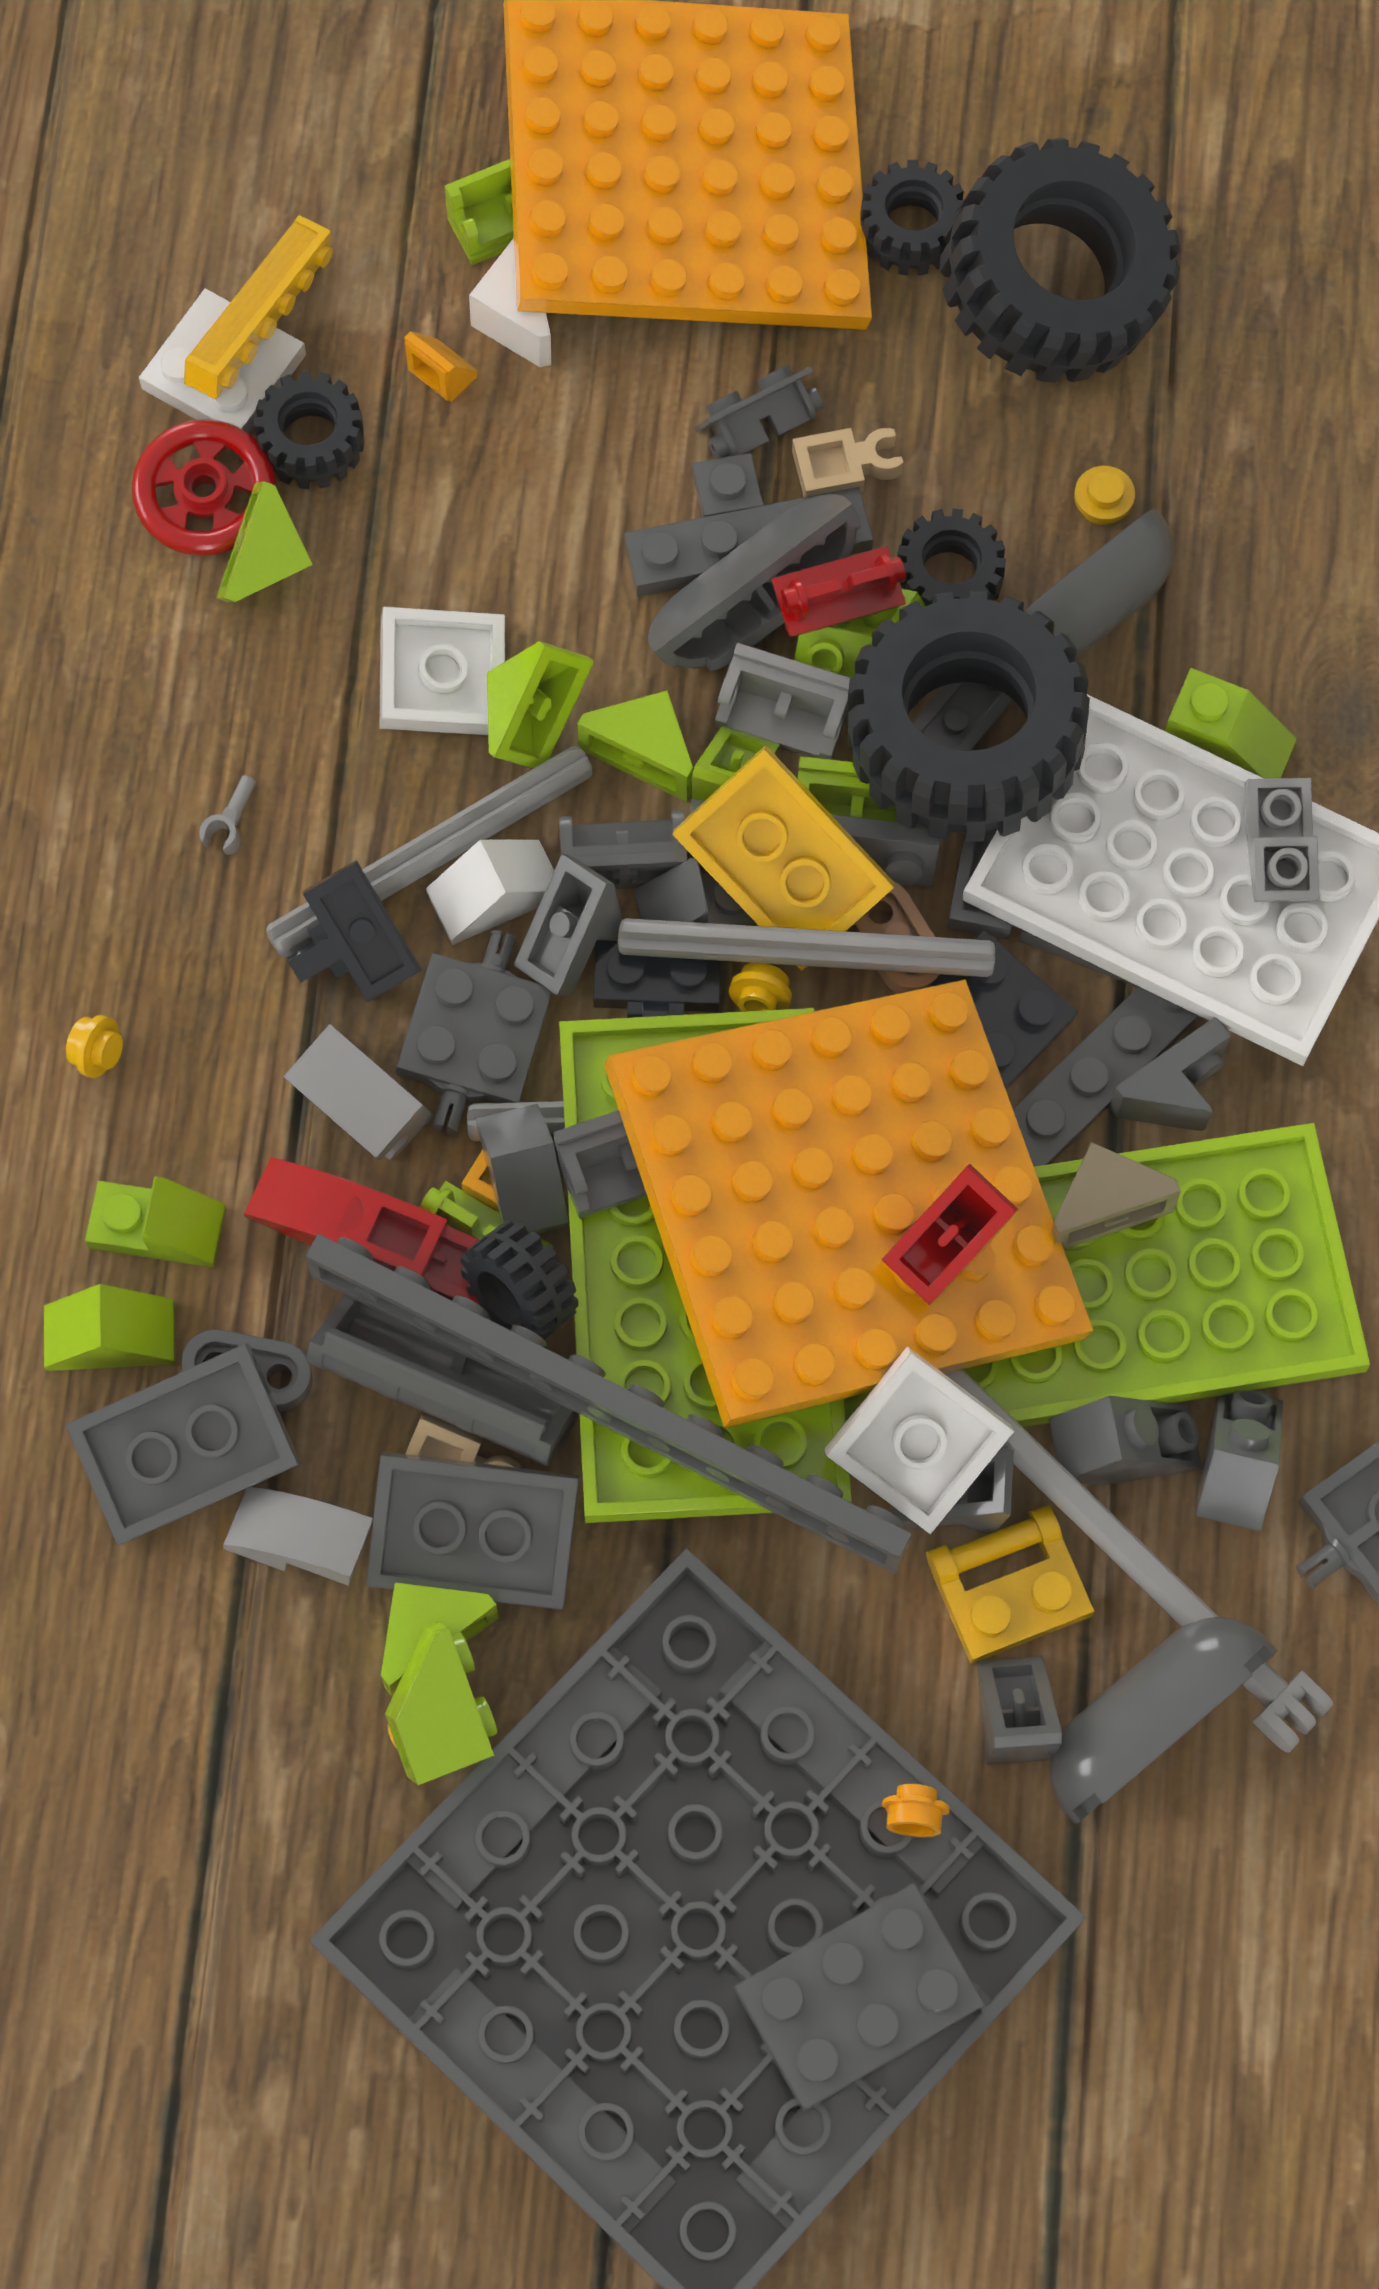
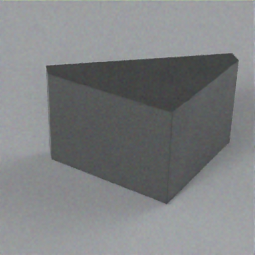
[476,1104,569,1234]
[977,1656,1062,1765]

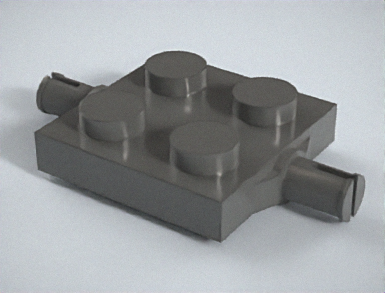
[396,930,552,1136]
[1296,1441,1379,1606]

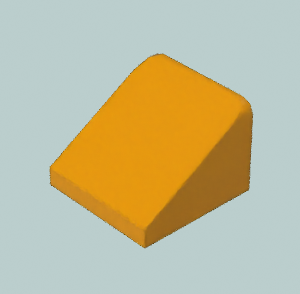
[404,331,478,402]

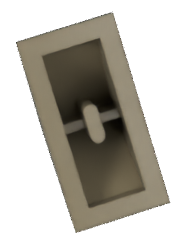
[1051,1142,1181,1249]

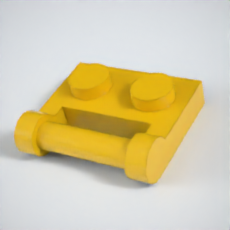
[926,1504,1095,1664]

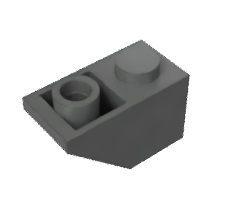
[1196,1389,1283,1531]
[1049,1396,1202,1485]

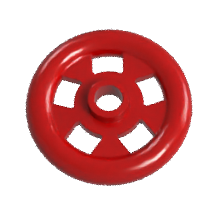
[132,419,276,556]

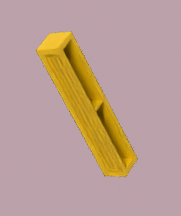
[184,215,333,399]

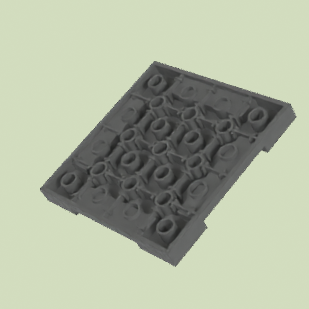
[309,1548,1086,2289]

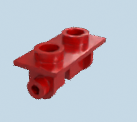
[771,546,906,638]

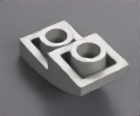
[1244,778,1320,902]
[223,1487,373,1586]

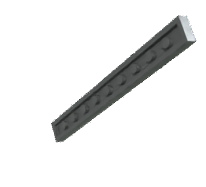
[1013,987,1201,1167]
[305,1233,912,1575]

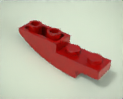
[244,1157,479,1304]

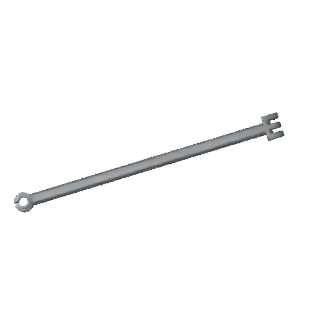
[945,1369,1333,1753]

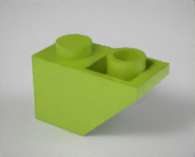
[385,1622,497,1785]

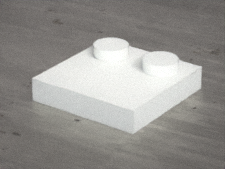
[139,288,306,433]
[379,607,505,735]
[824,1346,1014,1534]

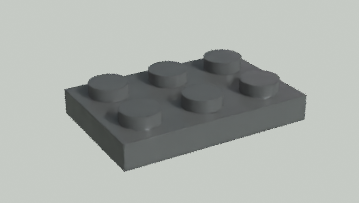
[66,1344,302,1546]
[366,1452,580,1610]
[734,1883,985,2112]

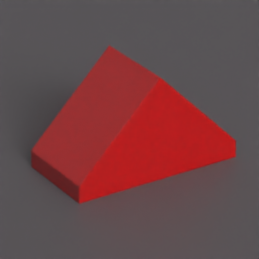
[881,1164,1019,1305]

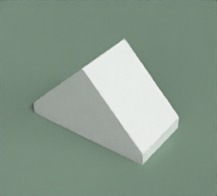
[469,238,551,367]
[426,840,554,945]

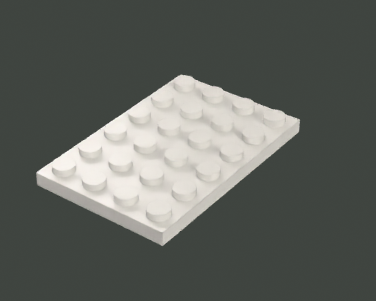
[962,694,1379,1066]

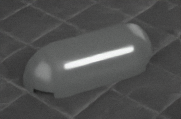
[648,494,860,671]
[1024,508,1173,660]
[1050,1617,1278,1825]

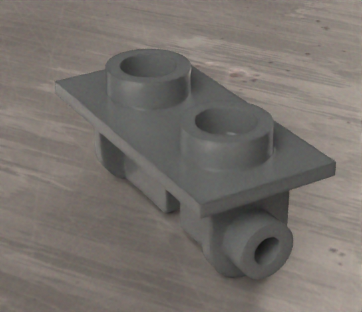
[694,365,823,459]

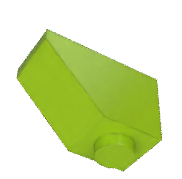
[1165,668,1297,779]

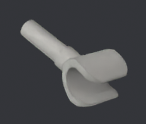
[199,775,256,855]

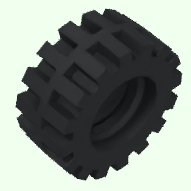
[860,160,964,276]
[254,371,365,489]
[897,508,1006,606]
[460,1221,579,1339]

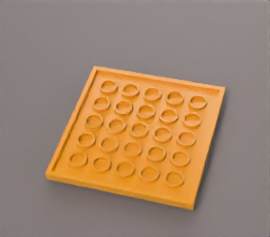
[503,0,872,330]
[604,980,1093,1428]

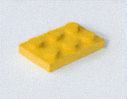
[672,745,895,971]

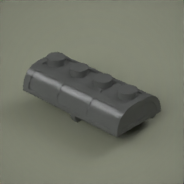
[307,1294,580,1467]

